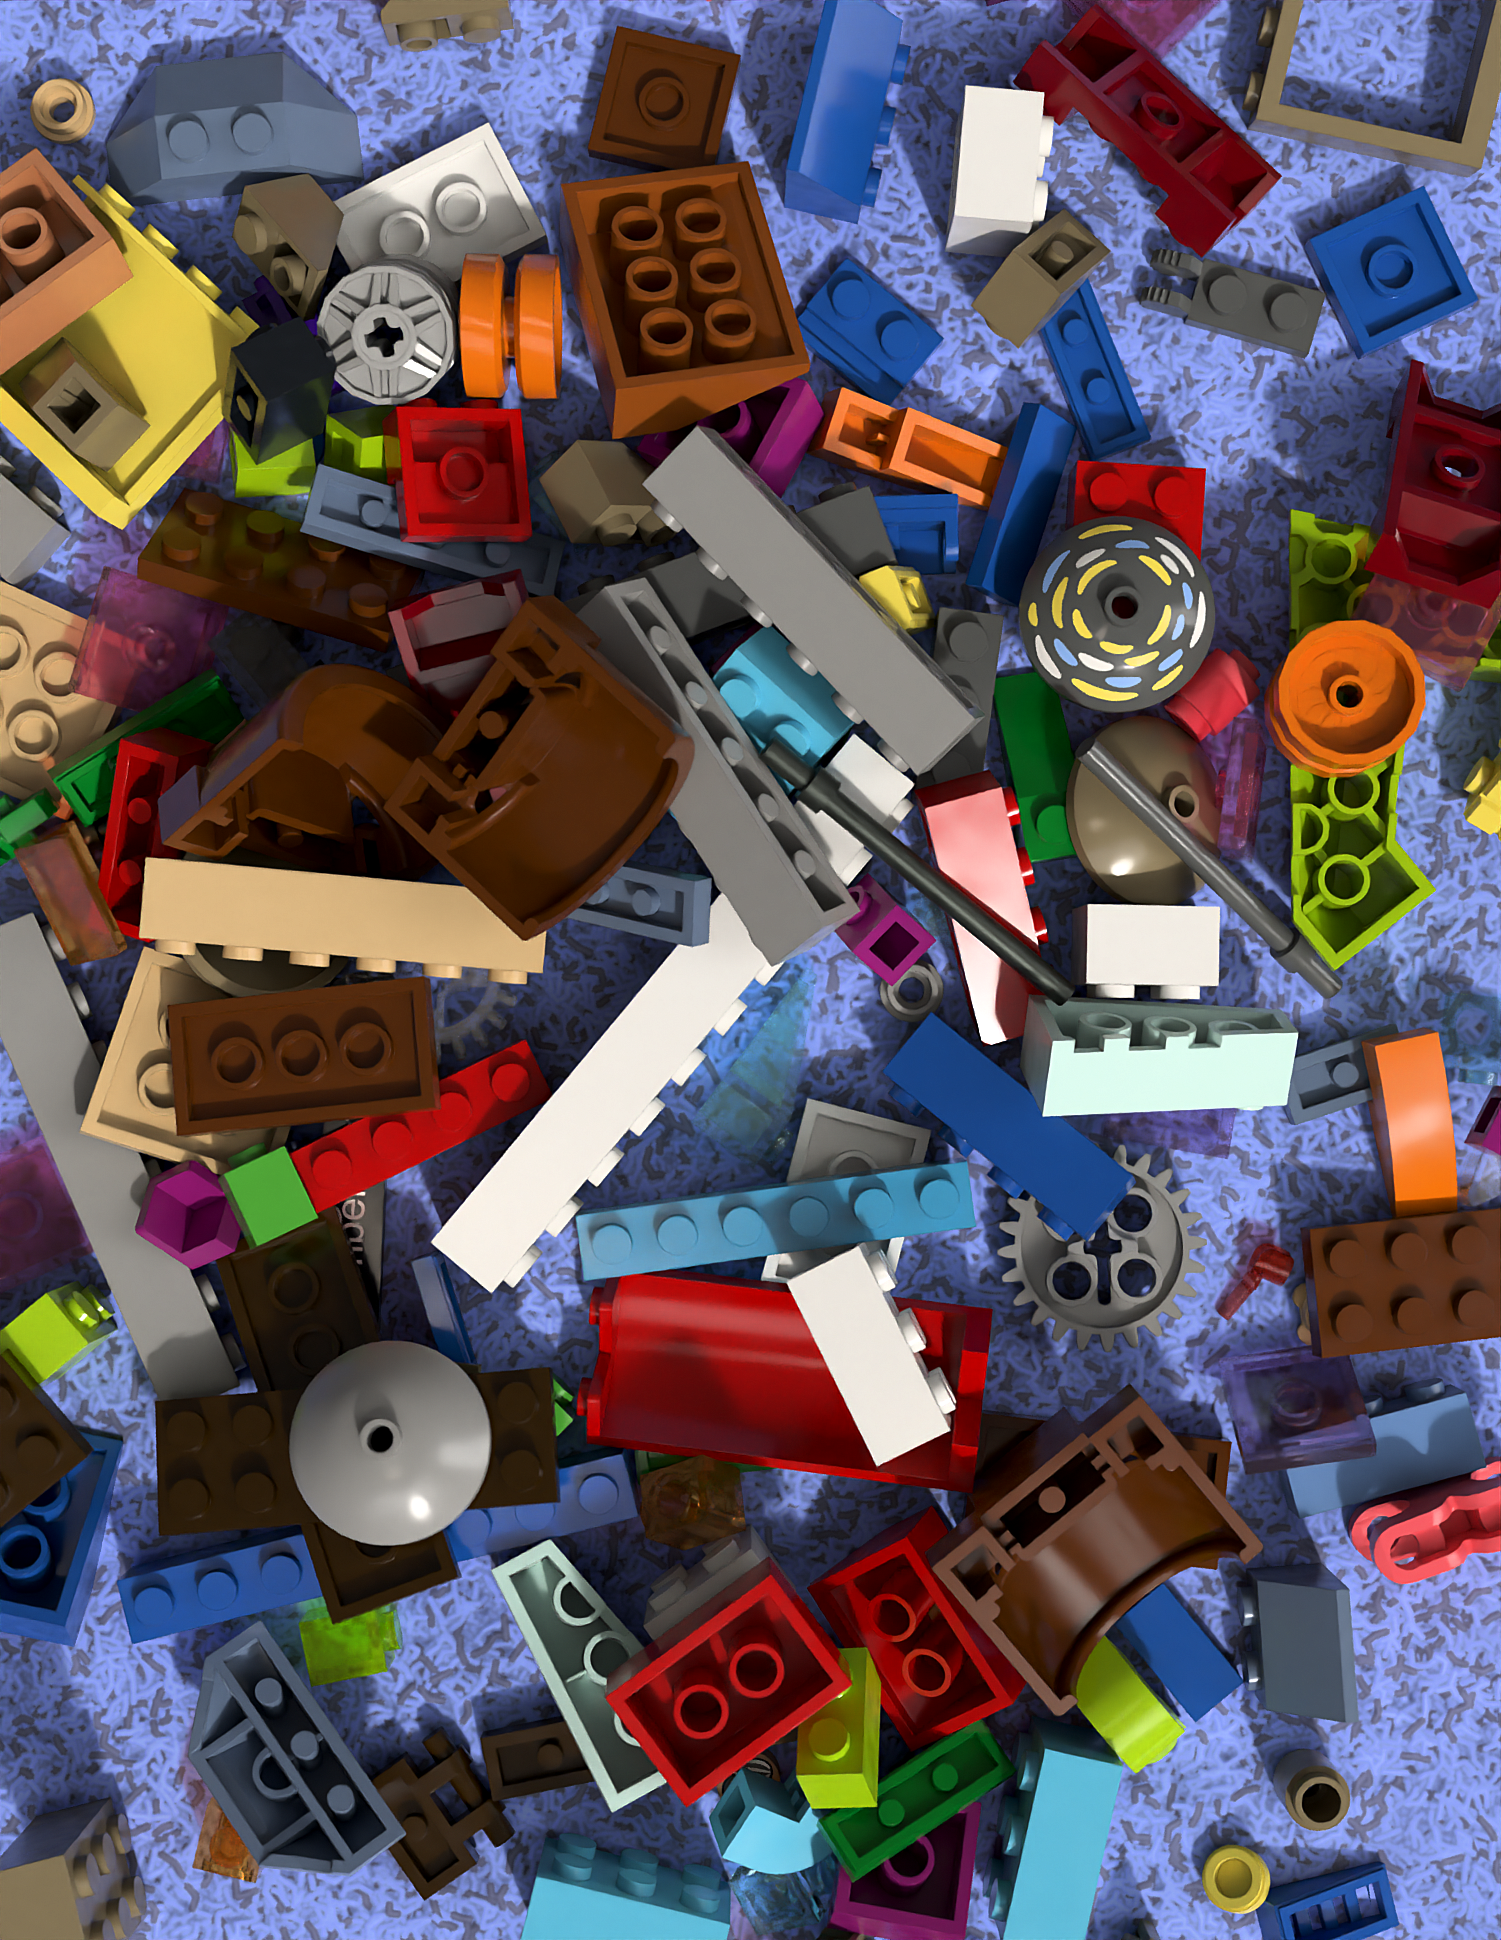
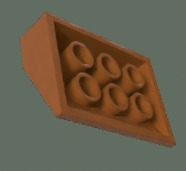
[559,161,811,439]

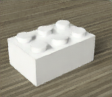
[786,1242,957,1466]

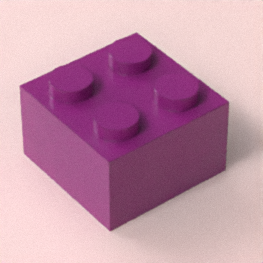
[637,377,825,499]
[826,1801,981,1940]

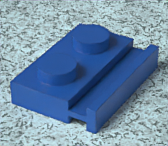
[797,258,944,406]

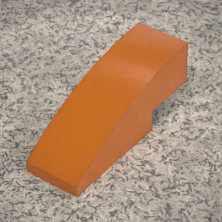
[806,387,1008,512]
[1361,1027,1458,1217]

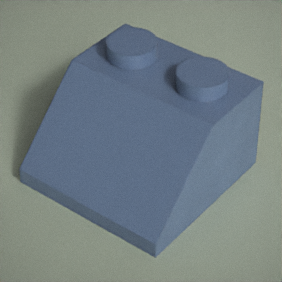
[1237,1563,1359,1723]

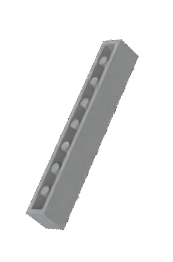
[0,912,247,1401]

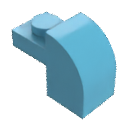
[708,1766,836,1874]

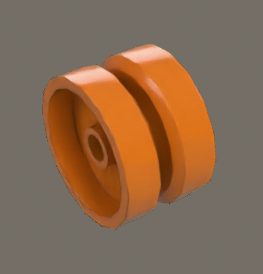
[458,253,563,400]
[1264,620,1426,778]

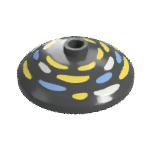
[1018,516,1215,713]

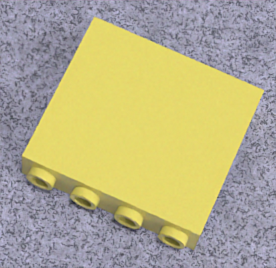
[0,175,260,530]

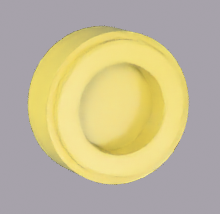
[1202,1845,1270,1914]

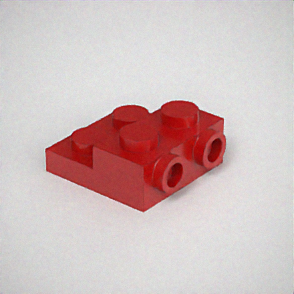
[382,398,533,542]

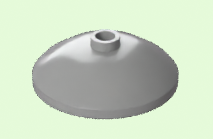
[289,1341,492,1545]

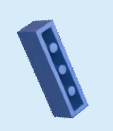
[882,1012,1136,1242]

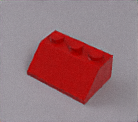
[807,1505,1027,1752]

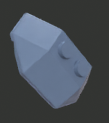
[106,52,364,206]
[187,1620,406,1876]

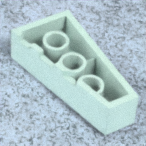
[1020,995,1299,1116]
[491,1539,667,1813]

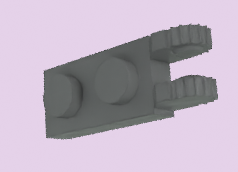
[1139,248,1326,359]

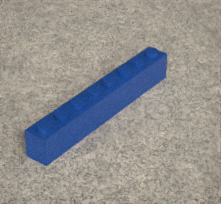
[117,1446,641,1644]

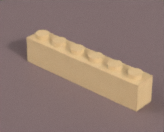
[139,857,546,984]

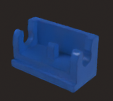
[874,494,959,575]

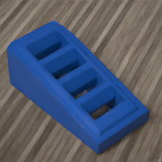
[1256,1861,1399,1940]

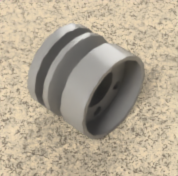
[317,254,460,405]

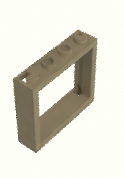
[1242,0,1501,178]

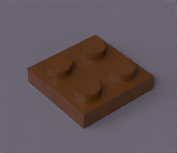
[588,26,741,172]

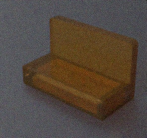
[13,820,127,966]

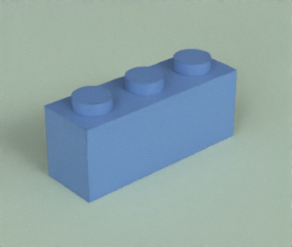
[1267,1378,1487,1519]

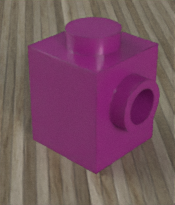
[834,873,936,986]

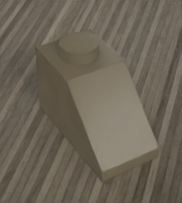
[971,209,1111,349]

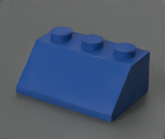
[784,0,911,224]

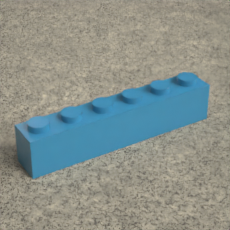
[575,1157,976,1281]

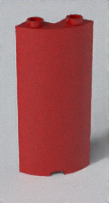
[577,1269,993,1493]

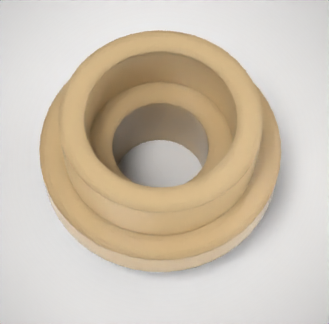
[30,78,96,144]

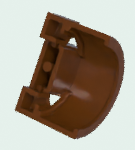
[383,595,695,941]
[158,663,494,882]
[924,1383,1263,1716]

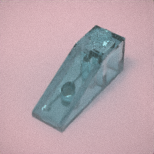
[691,967,817,1169]

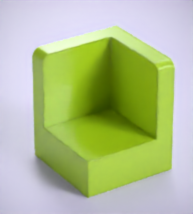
[324,404,396,488]
[227,425,316,498]

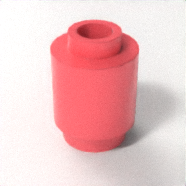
[1164,648,1261,743]

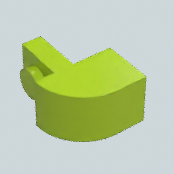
[1076,1635,1186,1774]

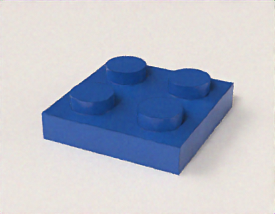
[1304,186,1479,360]

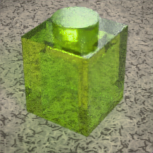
[298,1606,403,1687]

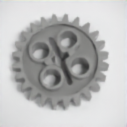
[997,1143,1207,1352]

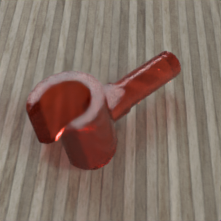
[1216,1243,1294,1321]

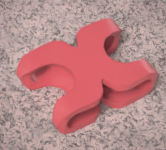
[1348,1456,1501,1584]

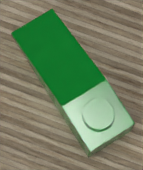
[993,672,1078,865]

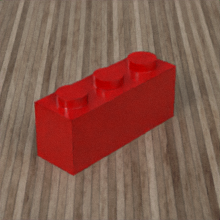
[92,727,217,943]

